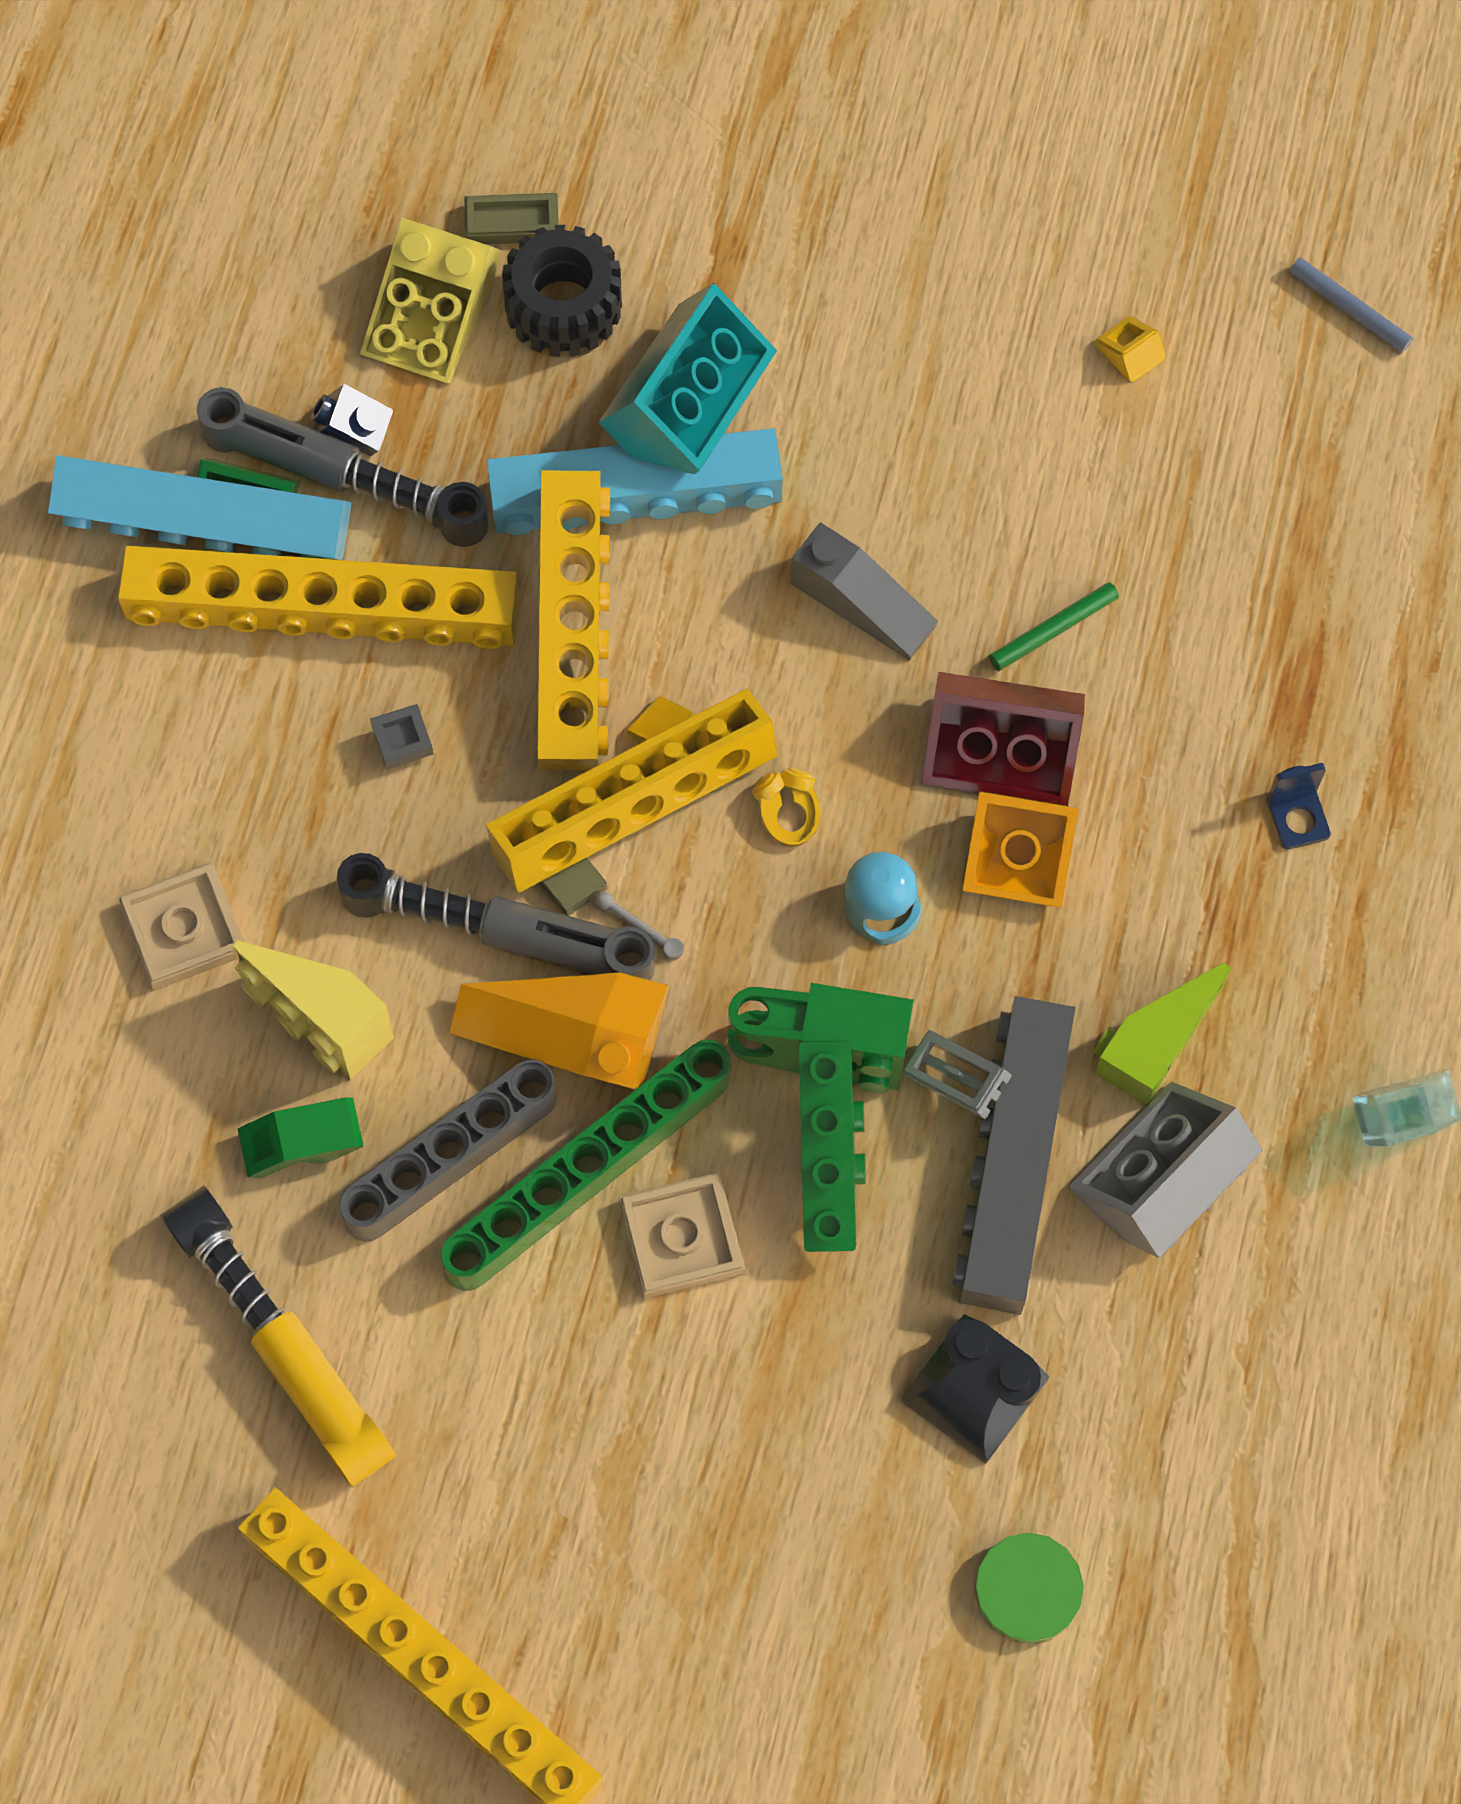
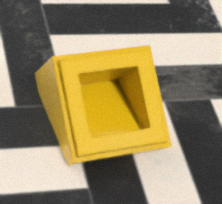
[1094,316,1166,382]
[627,696,695,743]

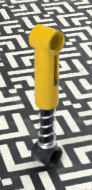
[160,1185,397,1488]

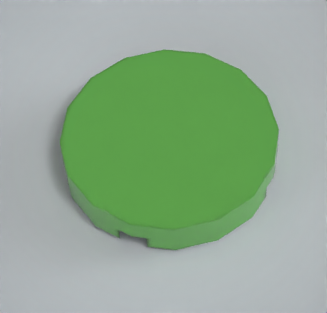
[975,1533,1084,1644]

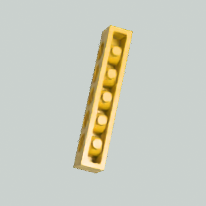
[538,470,610,771]
[485,688,777,893]

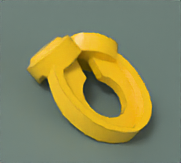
[751,768,821,846]

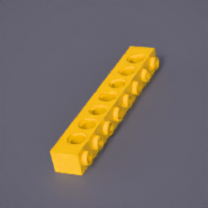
[118,546,519,649]
[238,1487,603,1804]

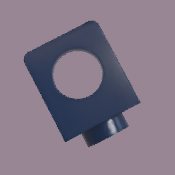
[1266,763,1331,850]

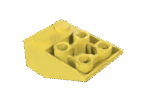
[360,217,502,384]
[232,940,394,1080]

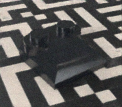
[901,1314,1049,1464]

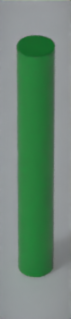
[989,582,1119,671]

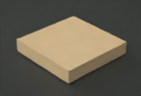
[118,862,244,991]
[619,1172,745,1299]

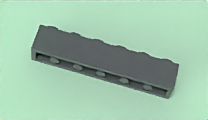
[952,996,1076,1315]

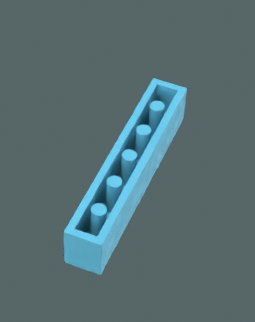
[487,428,783,535]
[48,455,352,560]

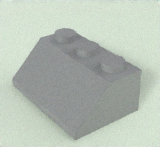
[1069,1081,1263,1258]

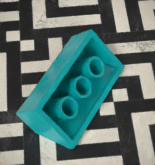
[598,282,777,474]

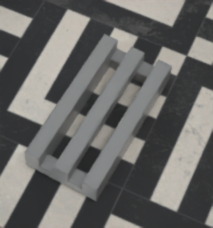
[902,1029,1012,1119]

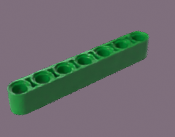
[441,1039,731,1291]

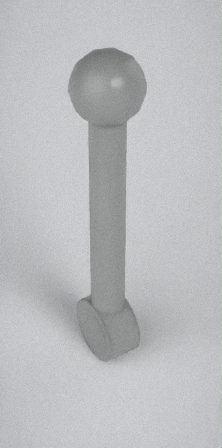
[594,891,684,960]

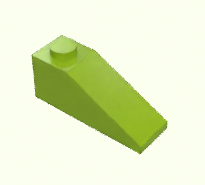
[1094,963,1231,1105]

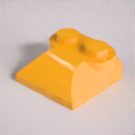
[962,792,1079,908]

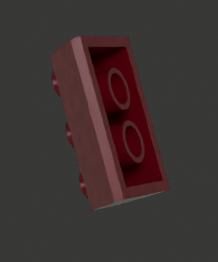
[921,672,1085,806]

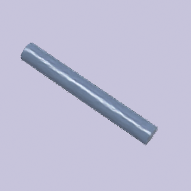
[1289,257,1413,353]

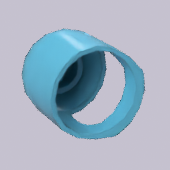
[844,851,921,945]

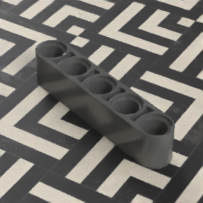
[340,1060,556,1241]

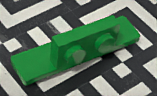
[799,1041,866,1252]

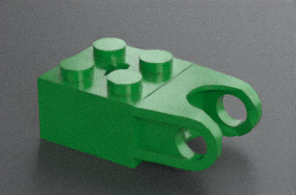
[727,983,914,1093]

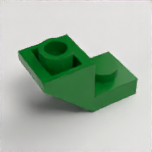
[237,1097,364,1178]

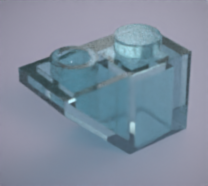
[1352,1069,1461,1147]

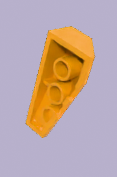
[449,972,670,1089]

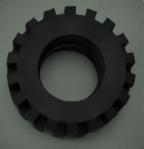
[502,224,622,357]

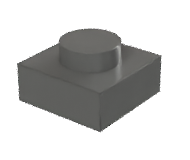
[370,704,434,769]

